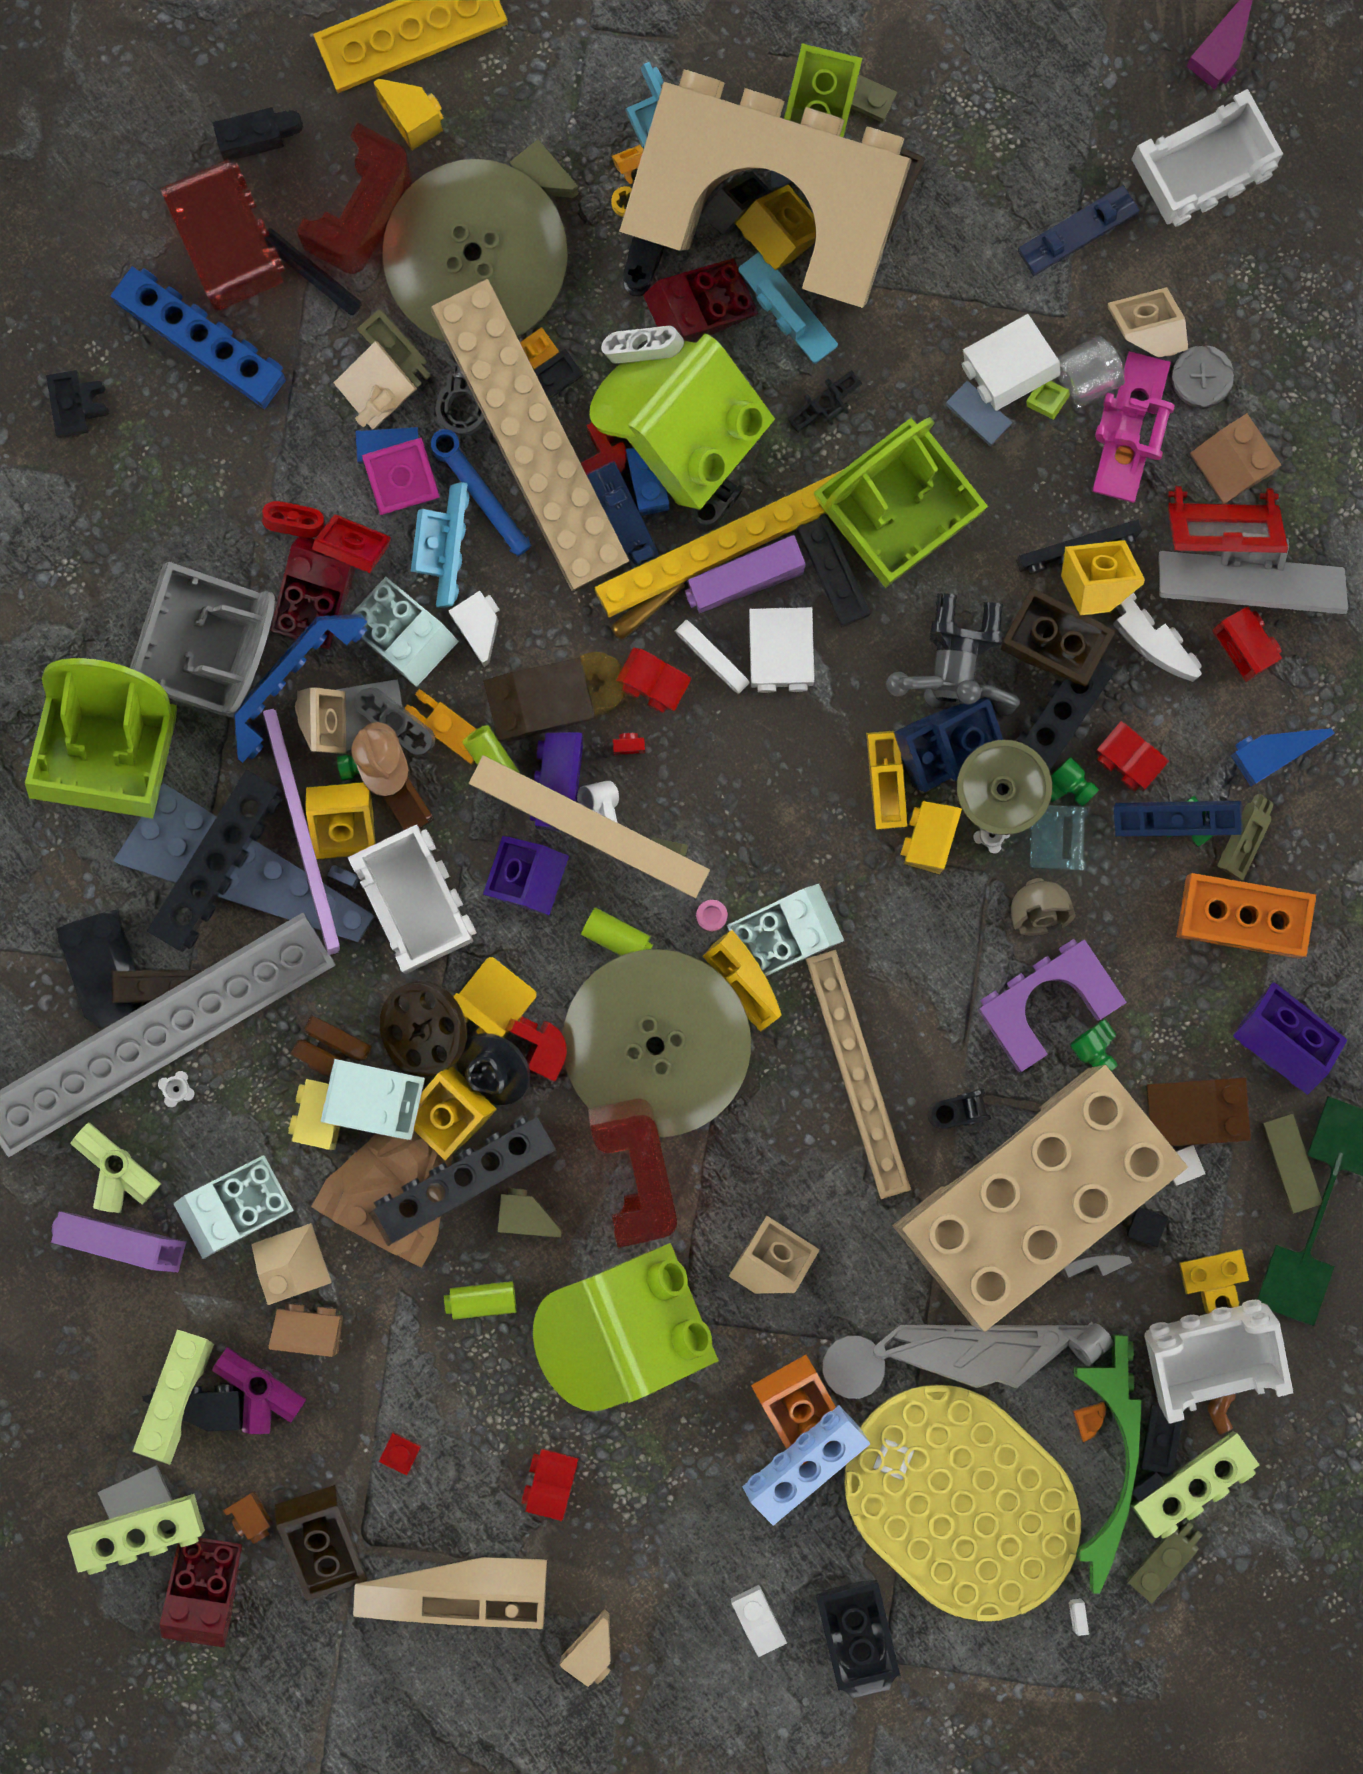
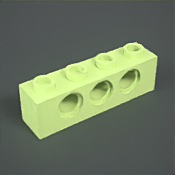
[1130,1431,1259,1539]
[67,1494,205,1575]

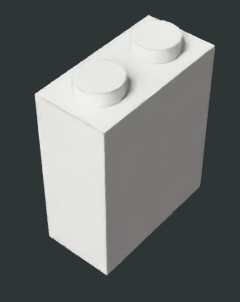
[962,314,1060,411]
[749,607,814,693]

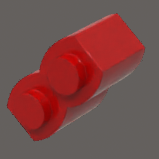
[616,647,692,713]
[1095,721,1169,792]
[521,1448,579,1521]

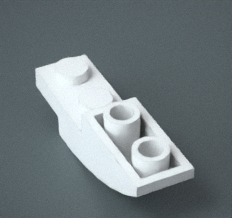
[1113,592,1202,682]

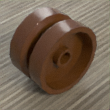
[291,1015,373,1078]

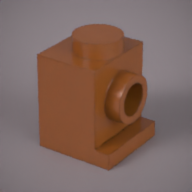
[223,1491,274,1544]

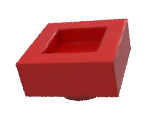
[613,733,645,756]
[379,1432,421,1476]

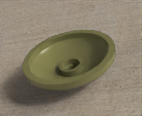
[957,740,1052,835]

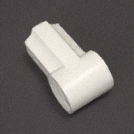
[577,781,619,822]

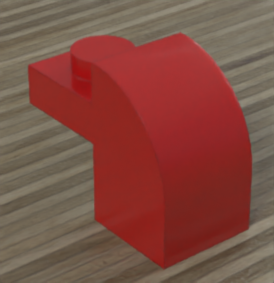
[581,422,627,477]
[505,1016,567,1081]

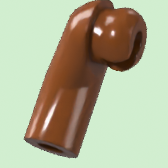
[1207,1393,1236,1435]

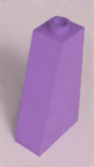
[684,535,806,614]
[51,1212,186,1272]

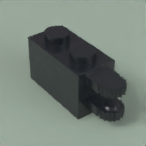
[212,107,304,162]

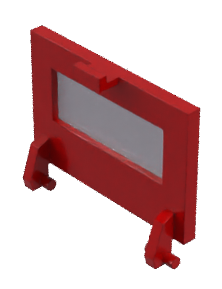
[1168,486,1288,553]

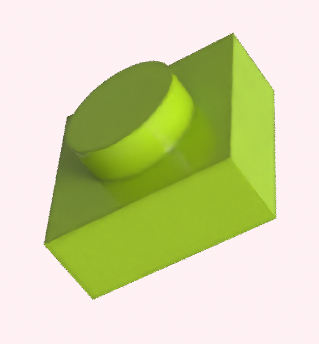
[1026,381,1070,420]

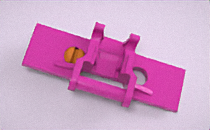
[1092,351,1175,503]

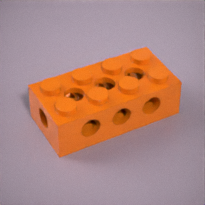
[1176,873,1316,959]

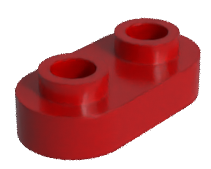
[262,501,324,538]

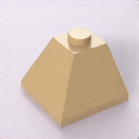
[1108,287,1188,358]
[295,688,347,754]
[729,1216,819,1294]
[251,1223,332,1305]
[559,1609,611,1687]

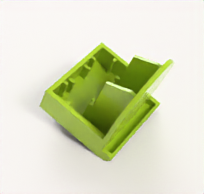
[590,334,775,510]
[814,417,988,588]
[25,658,177,819]
[533,1243,719,1411]

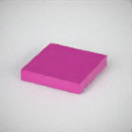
[362,437,440,515]

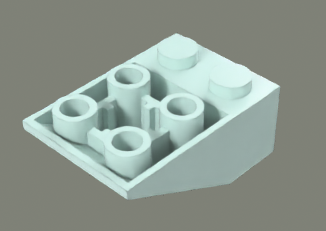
[352,577,459,687]
[727,884,844,976]
[321,1059,425,1140]
[173,1155,294,1259]

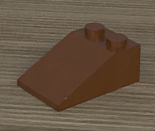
[1146,1078,1251,1146]

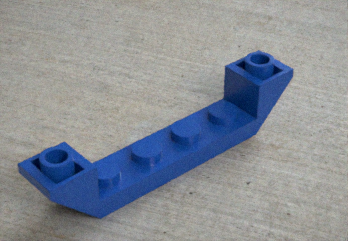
[234,614,367,763]

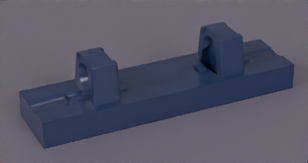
[1017,185,1140,277]
[586,461,660,570]
[1114,801,1243,837]

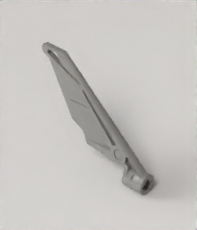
[873,1322,1114,1388]

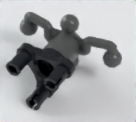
[886,593,1020,716]

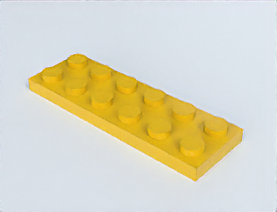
[313,0,508,94]

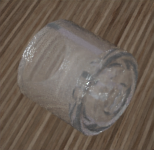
[1057,335,1125,408]

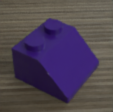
[483,836,569,915]

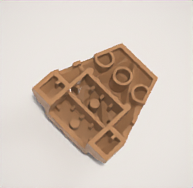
[311,1130,453,1268]

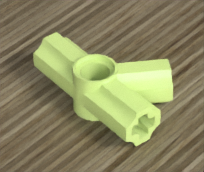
[70,1122,161,1213]

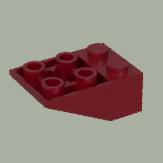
[643,258,759,343]
[270,537,356,649]
[160,1537,242,1648]

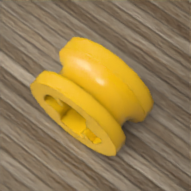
[611,186,632,217]

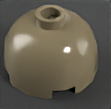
[1011,878,1076,936]

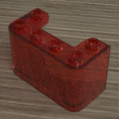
[296,123,412,274]
[160,158,285,312]
[588,1099,677,1248]

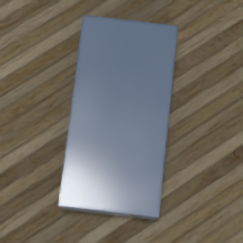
[945,380,1012,446]

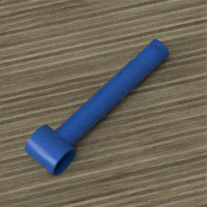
[431,429,532,557]

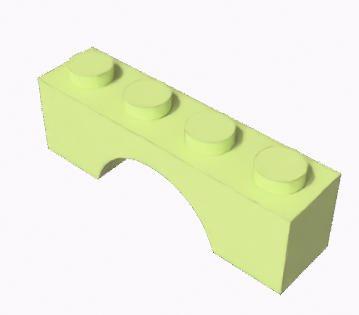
[133,1329,214,1465]

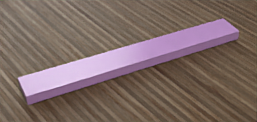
[263,709,340,955]

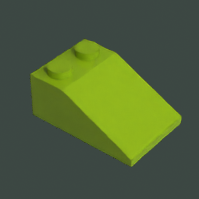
[784,44,862,137]

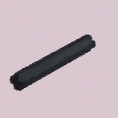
[260,228,362,316]

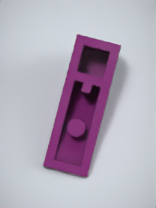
[1186,0,1253,90]

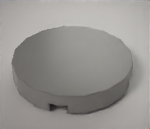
[1171,346,1234,408]
[822,1335,885,1399]

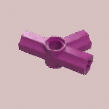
[212,1347,307,1434]

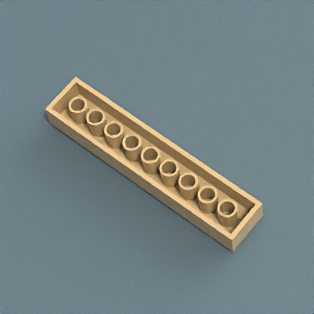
[431,279,629,591]

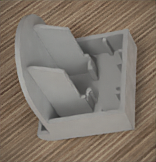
[130,562,277,719]

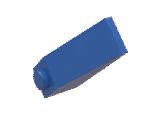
[1230,728,1335,786]

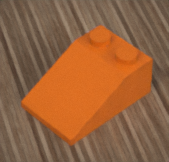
[751,1355,836,1465]

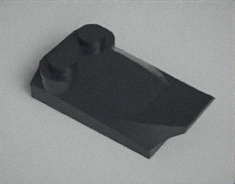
[56,910,141,1029]
[815,1580,901,1698]

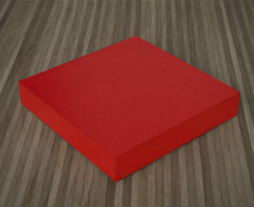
[312,514,391,573]

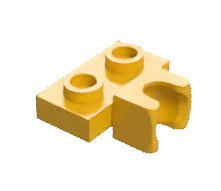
[1179,1249,1249,1314]

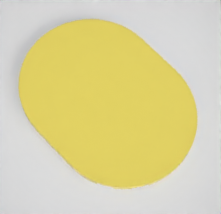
[844,1384,1081,1621]

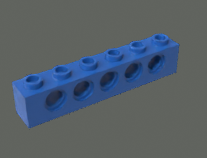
[110,266,286,410]

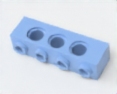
[742,1405,870,1525]

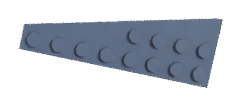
[113,783,375,943]

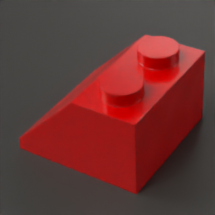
[1212,606,1282,682]

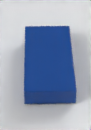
[356,427,419,464]

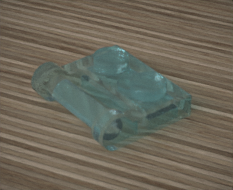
[1030,805,1088,871]

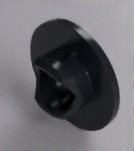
[457,1033,530,1105]

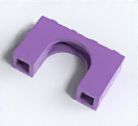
[977,939,1127,1073]

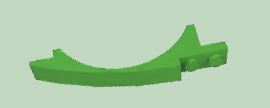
[1074,1334,1142,1594]

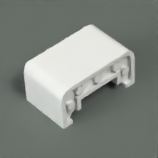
[1132,89,1283,227]
[348,825,477,974]
[1145,1300,1293,1423]

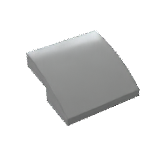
[1060,1253,1132,1278]

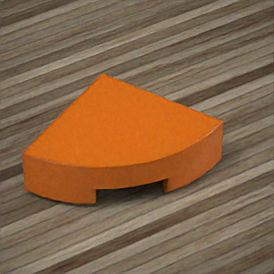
[1073,1402,1106,1442]

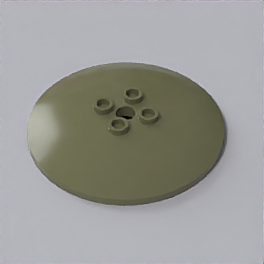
[383,159,568,343]
[563,949,751,1137]

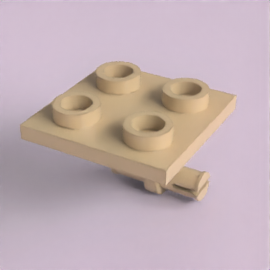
[333,341,417,430]

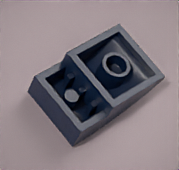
[894,697,1003,792]

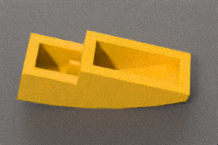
[866,730,907,829]
[702,930,782,1032]

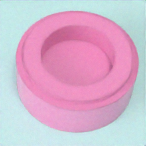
[696,900,728,932]

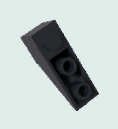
[142,1384,243,1432]

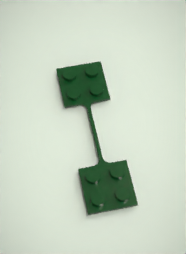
[1257,1096,1363,1326]

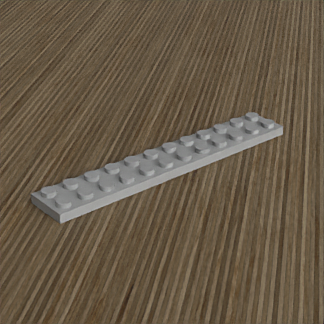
[0,912,335,1157]

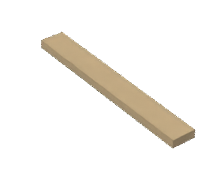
[469,755,710,899]
[805,950,911,1199]

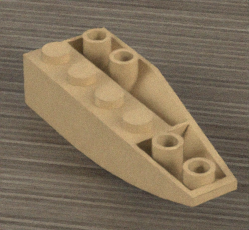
[353,1557,547,1629]

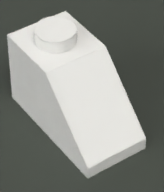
[449,591,499,667]
[731,1585,787,1657]

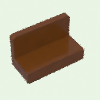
[383,777,435,830]

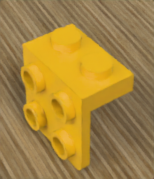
[454,957,537,1038]

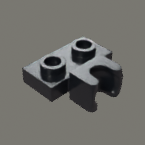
[46,370,109,438]

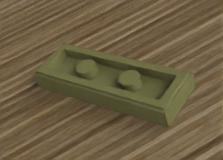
[1261,1114,1322,1214]

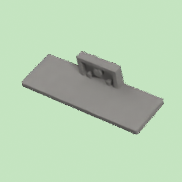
[1158,535,1348,614]

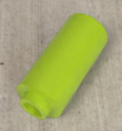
[463,725,521,774]
[581,907,653,956]
[444,1281,516,1320]

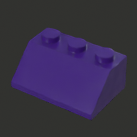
[530,732,584,832]
[1233,982,1348,1095]

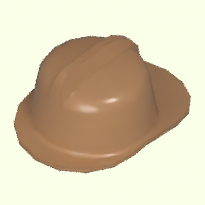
[351,722,409,796]

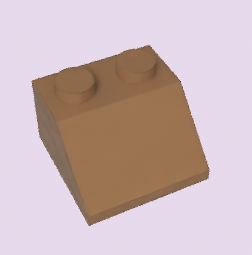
[1190,413,1281,504]
[269,1303,343,1357]

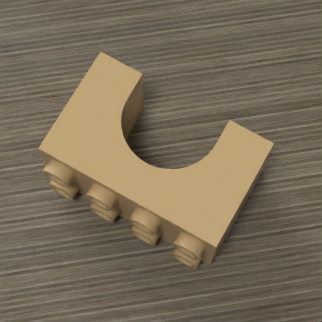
[619,69,911,308]
[892,1065,1188,1332]

